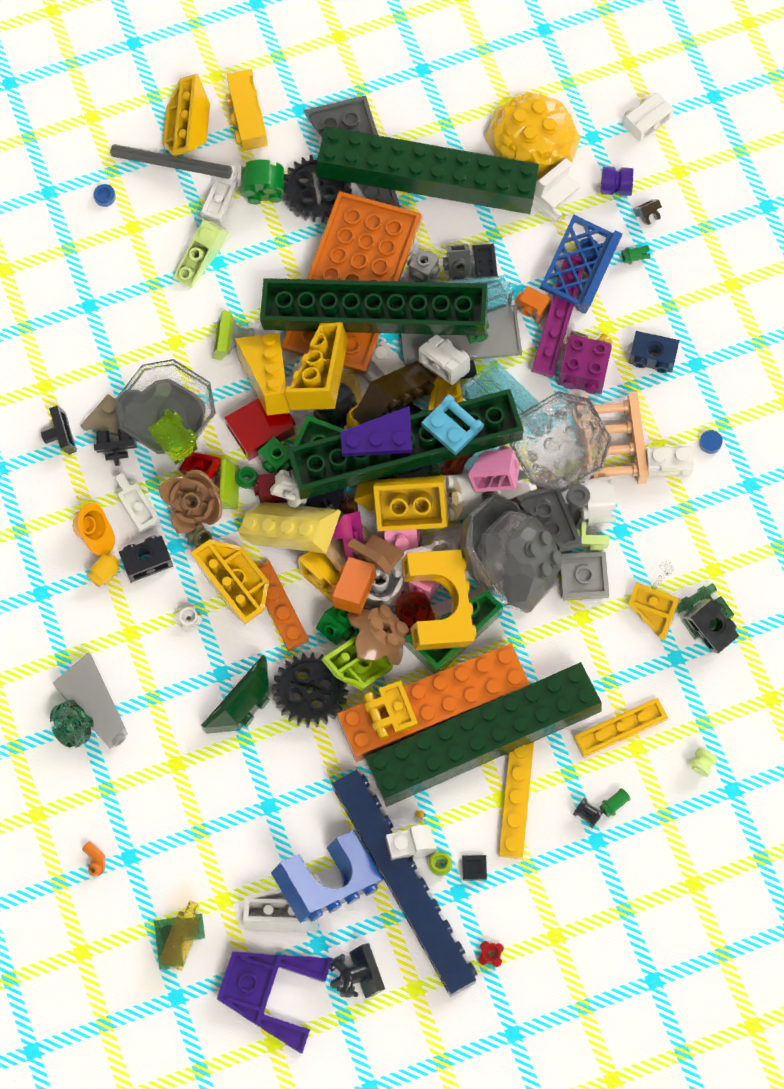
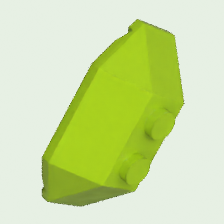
[321,636,393,691]

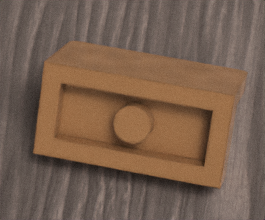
[347,535,404,575]

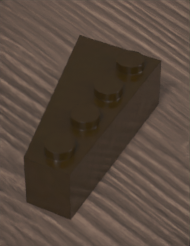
[352,361,437,424]

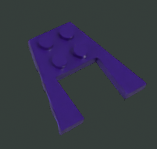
[217,952,333,1054]

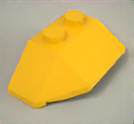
[162,74,210,156]
[191,539,270,624]

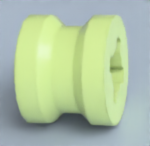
[688,748,718,777]

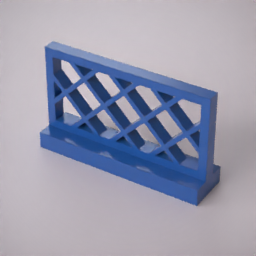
[539,214,623,314]

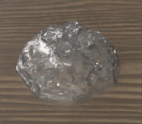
[510,391,612,492]

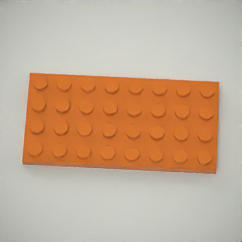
[281,191,422,374]

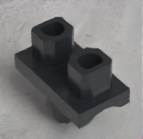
[93,429,137,466]

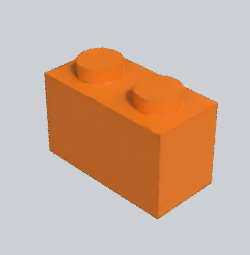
[330,557,377,615]

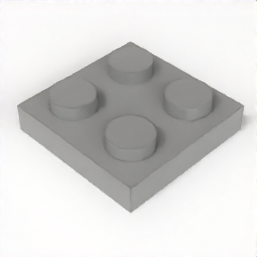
[560,552,610,601]

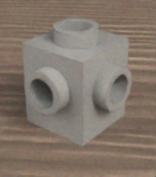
[407,248,440,282]

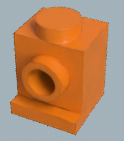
[514,286,551,324]

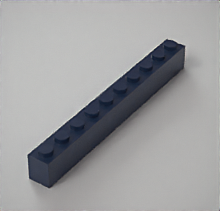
[332,770,478,998]

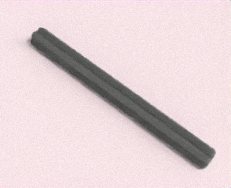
[110,144,233,179]

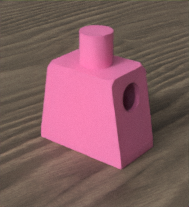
[468,445,520,492]
[377,529,422,551]

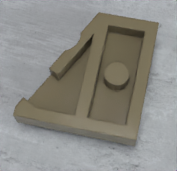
[80,394,120,435]

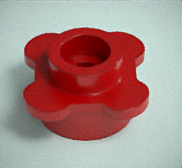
[478,941,504,967]

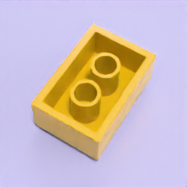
[373,475,449,531]

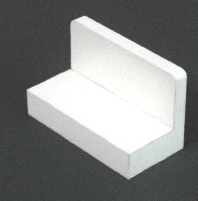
[534,159,581,209]

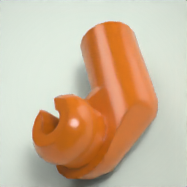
[82,841,106,876]

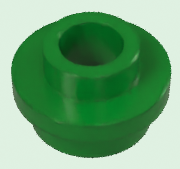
[235,467,258,489]

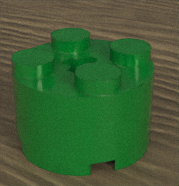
[240,159,284,205]

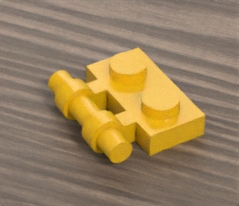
[363,680,418,740]

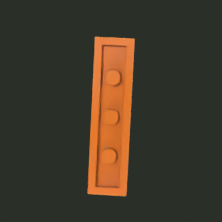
[258,560,309,652]

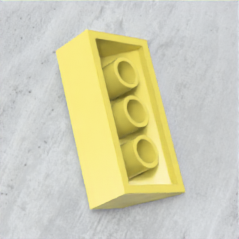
[238,502,341,554]

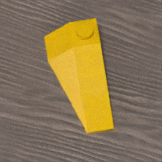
[298,552,351,613]

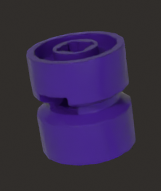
[601,166,634,196]

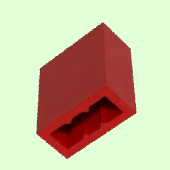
[224,398,296,461]

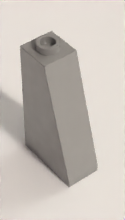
[53,652,128,749]

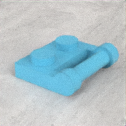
[422,394,484,456]

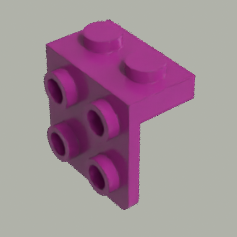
[558,335,612,394]

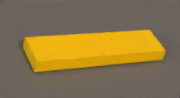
[573,697,668,758]

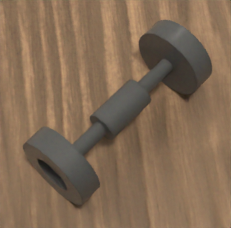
[566,484,590,526]

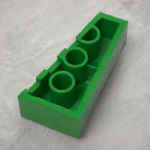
[404,590,503,674]

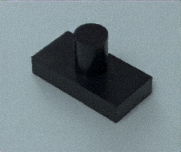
[41,405,77,455]

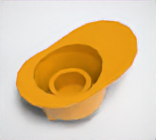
[72,503,115,556]

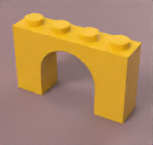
[401,550,476,651]

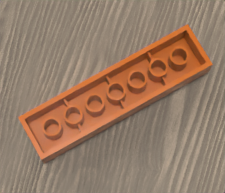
[337,643,530,762]

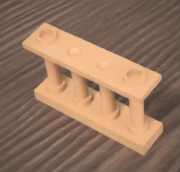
[579,391,649,484]

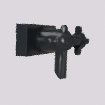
[329,943,385,999]

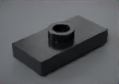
[472,244,499,287]

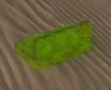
[147,408,198,465]

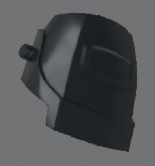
[313,382,358,429]

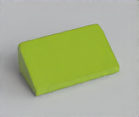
[219,459,240,510]

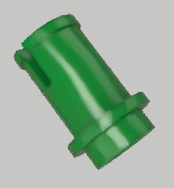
[621,245,651,265]
[599,788,631,817]

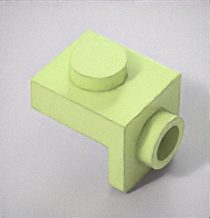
[576,522,609,552]

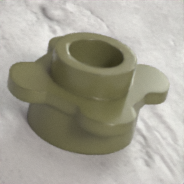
[188,524,212,548]

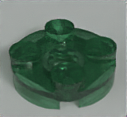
[50,699,94,748]

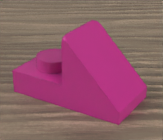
[332,511,364,561]

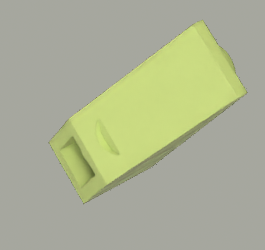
[173,220,229,289]

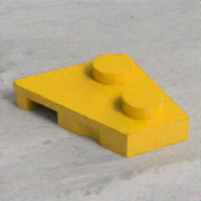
[628,583,681,640]

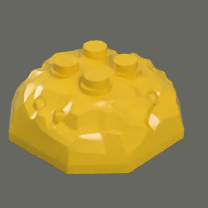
[485,92,581,180]

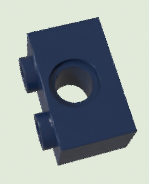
[628,331,680,373]

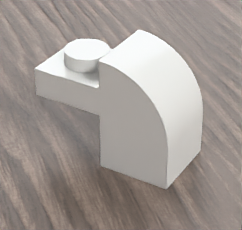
[385,825,437,860]

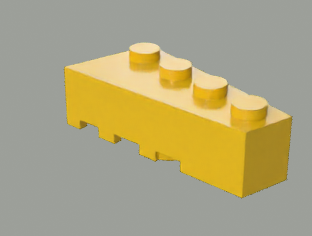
[285,322,348,410]
[235,333,290,415]

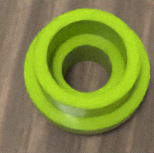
[428,851,452,876]

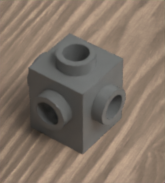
[443,244,475,279]

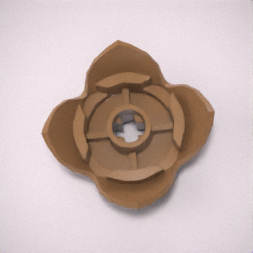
[158,470,222,534]
[347,605,409,665]

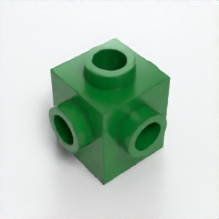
[258,437,292,474]
[316,606,355,645]

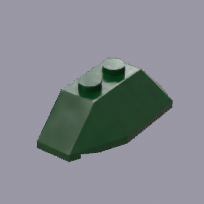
[201,655,270,734]

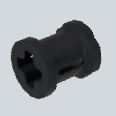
[572,797,604,828]

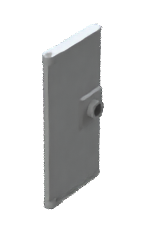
[401,305,522,366]

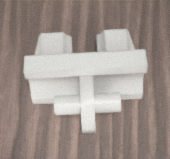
[270,470,308,508]

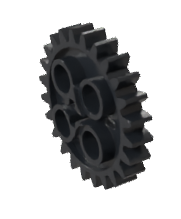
[282,155,352,223]
[272,652,349,728]

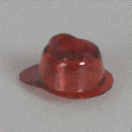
[395,591,435,636]

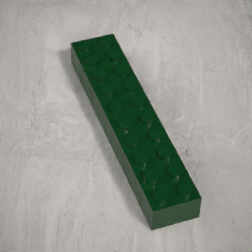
[316,126,539,214]
[260,278,488,336]
[287,389,524,500]
[365,662,602,807]

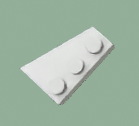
[243,876,320,932]

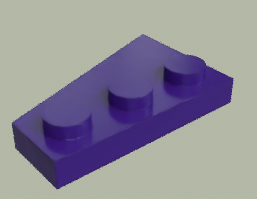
[341,406,412,457]

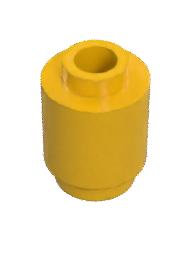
[86,553,120,588]

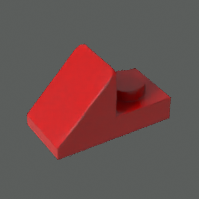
[179,451,222,481]

